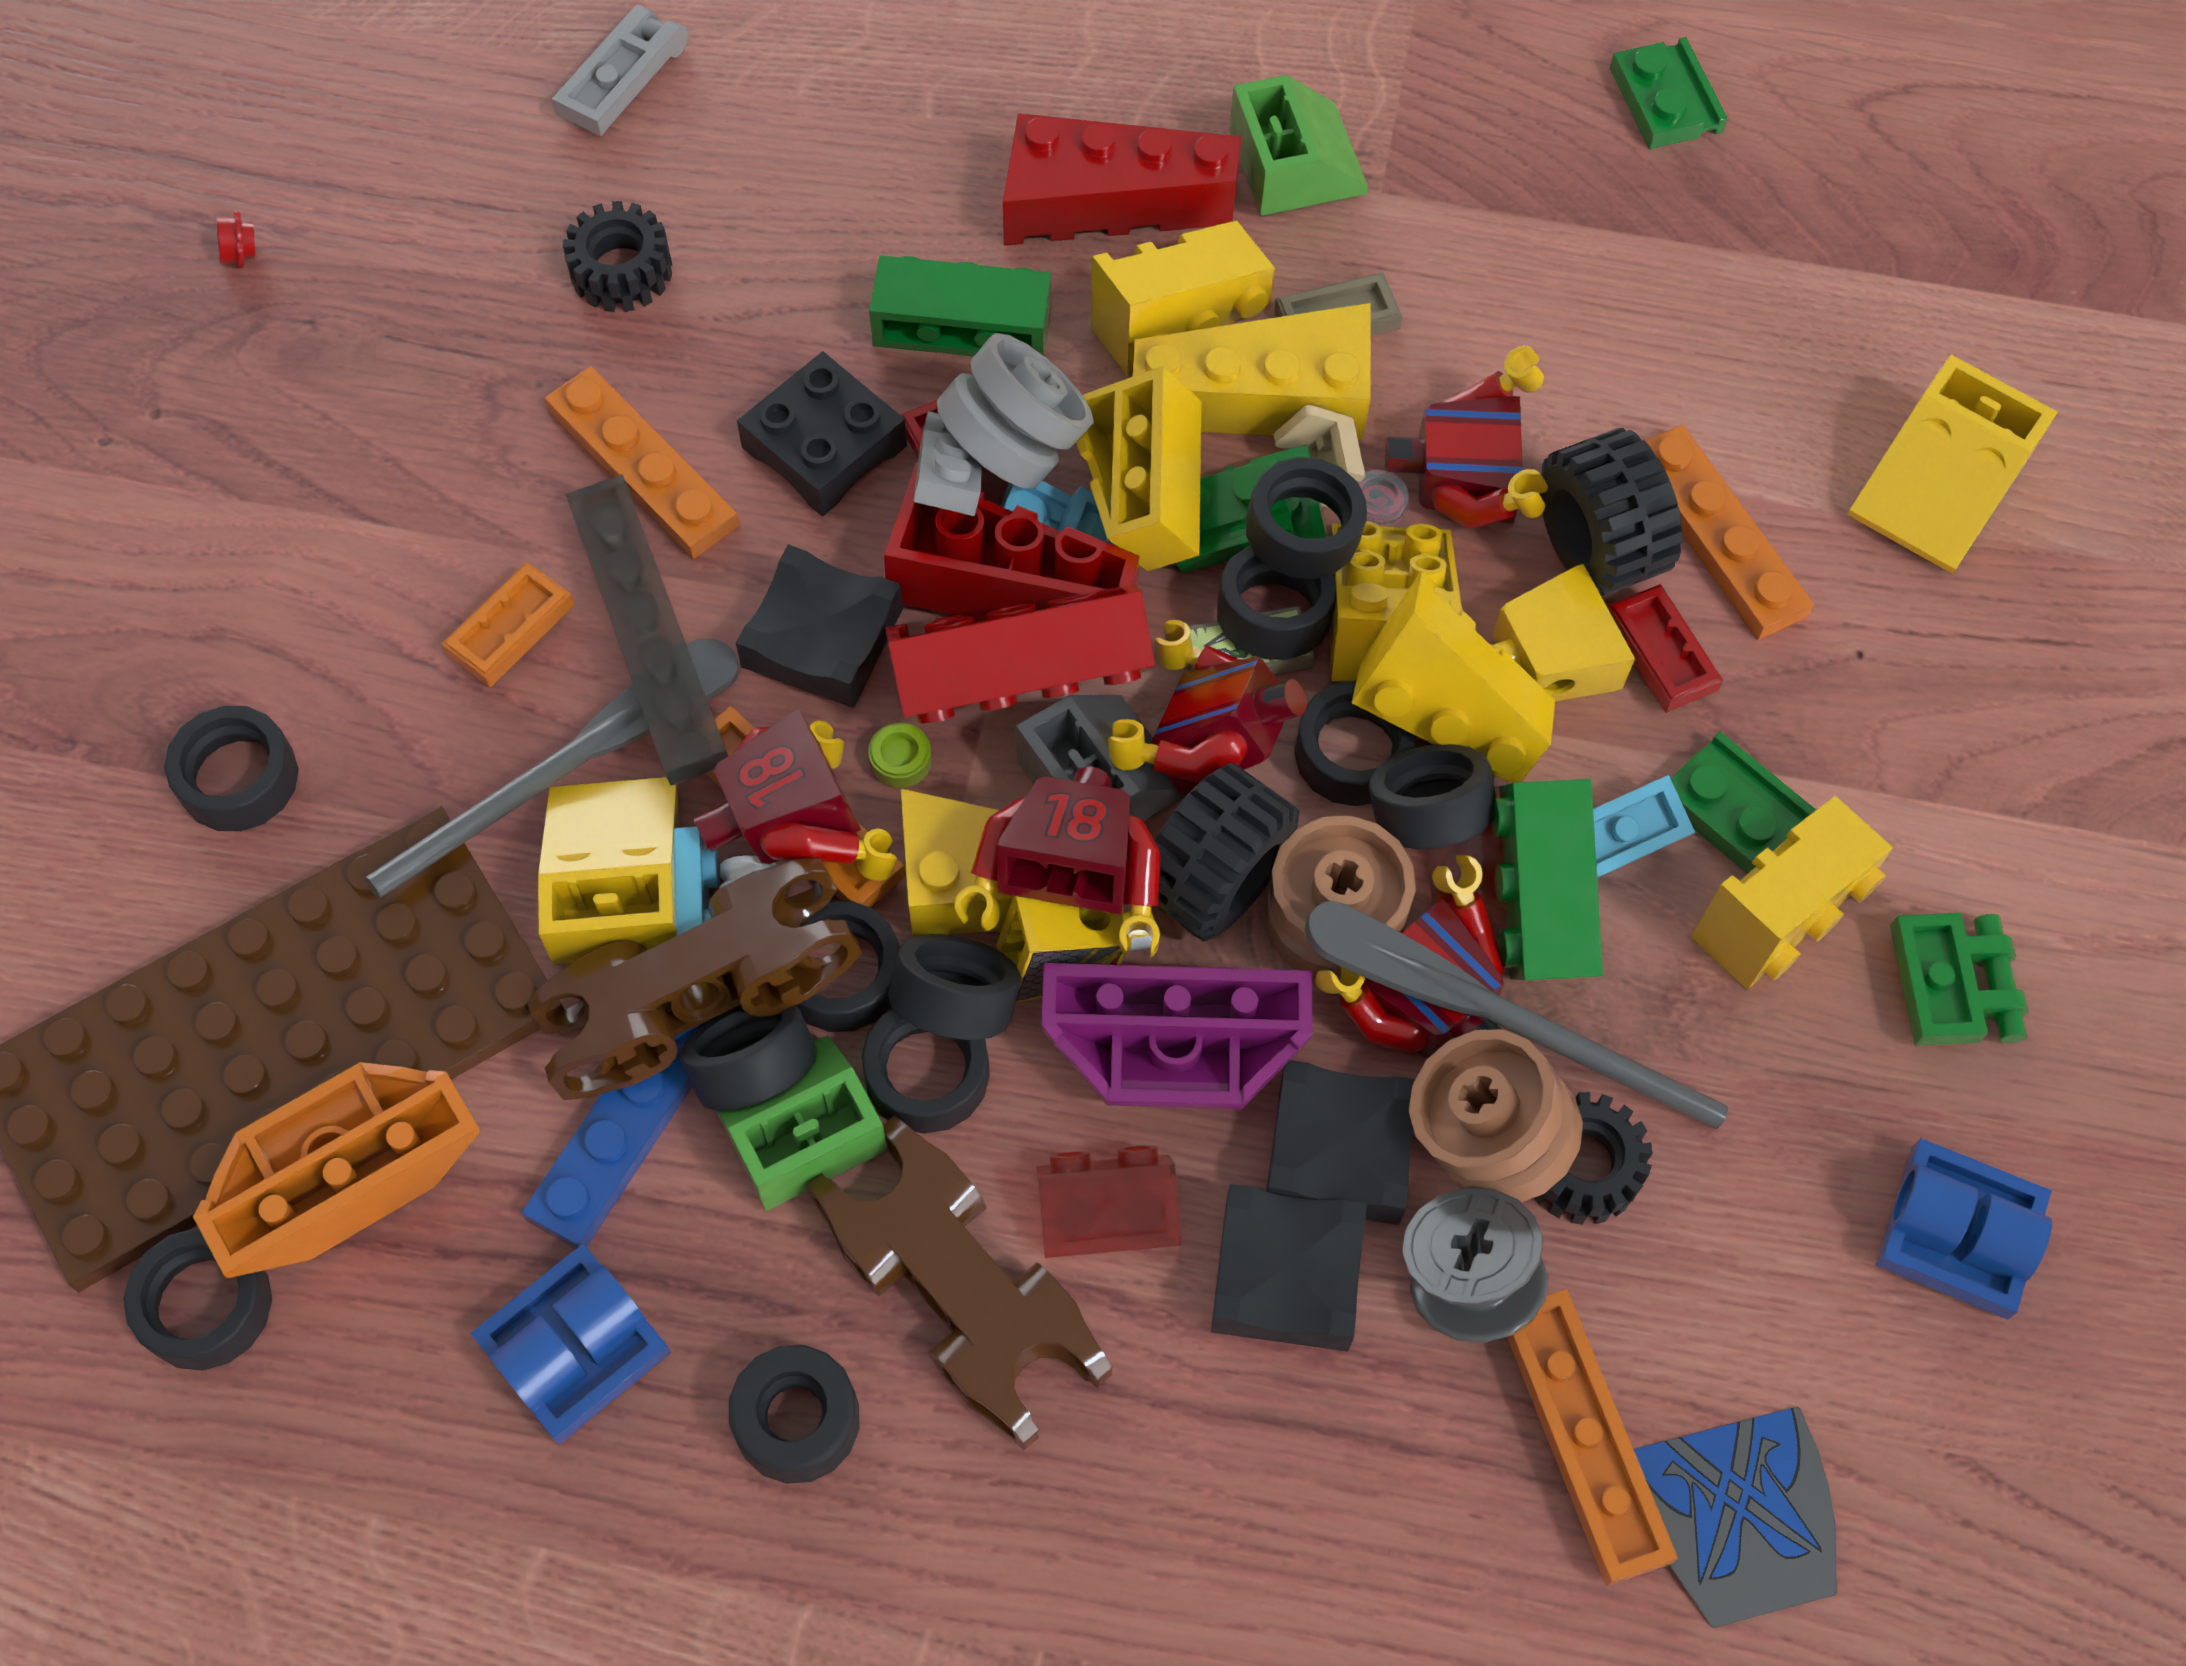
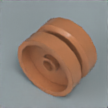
[1265,815,1416,981]
[1409,1029,1583,1202]

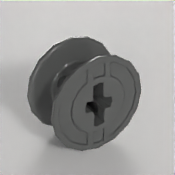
[1402,1187,1548,1343]

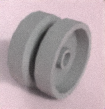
[937,333,1094,489]

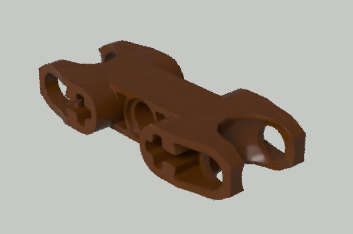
[527,858,862,1100]
[806,1116,1113,1450]

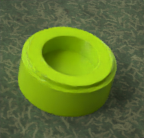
[868,723,932,788]

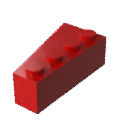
[1002,113,1242,246]
[884,463,1140,621]
[885,584,1155,724]

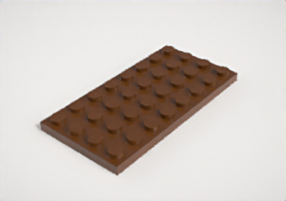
[0,806,565,1293]

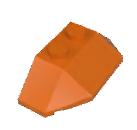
[193,1062,481,1278]

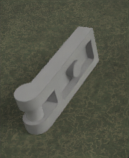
[552,5,688,136]
[913,411,982,516]

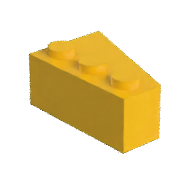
[1091,221,1275,376]
[1076,366,1202,572]
[1352,571,1555,783]
[901,789,1013,938]
[1690,796,1893,990]

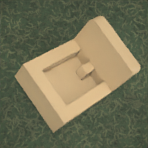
[1273,405,1366,508]

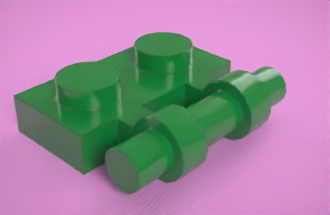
[1890,913,2029,1046]

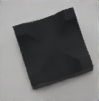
[737,351,907,517]
[736,544,903,708]
[1267,1060,1415,1225]
[1211,1184,1367,1352]

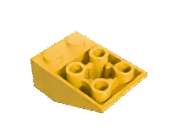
[1847,354,2058,574]
[1329,521,1462,682]
[538,776,679,965]

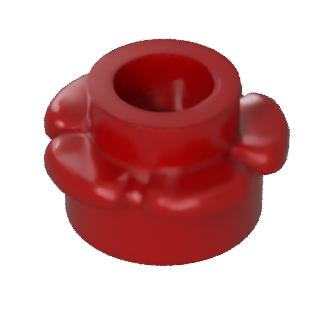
[216,211,255,268]

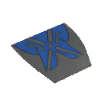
[1633,1407,1837,1628]

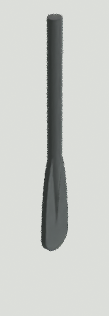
[364,639,738,899]
[1305,901,1728,1129]

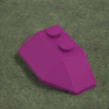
[1042,963,1313,1109]

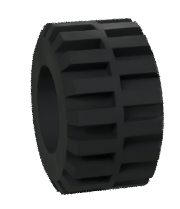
[1540,428,1682,597]
[1154,763,1300,942]

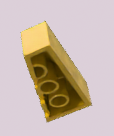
[1133,303,1371,440]

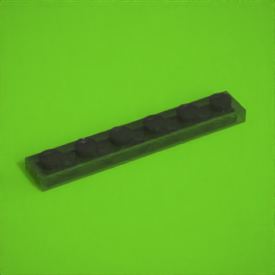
[565,474,728,786]

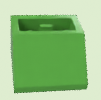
[1229,75,1368,216]
[715,1035,888,1211]

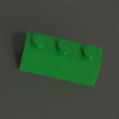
[869,255,1051,357]
[1491,779,1603,980]

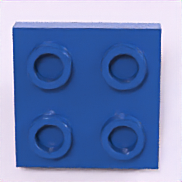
[1875,1138,2052,1320]
[470,1243,671,1445]

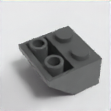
[1016,695,1189,821]

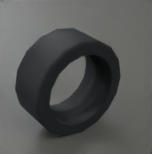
[1246,457,1367,579]
[1217,546,1336,660]
[1294,680,1417,806]
[164,705,299,832]
[1368,744,1496,850]
[796,900,900,1032]
[888,934,1022,1040]
[679,1005,817,1111]
[861,1009,990,1134]
[123,1228,272,1371]

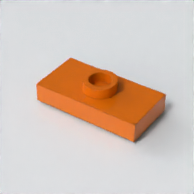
[441,562,575,688]

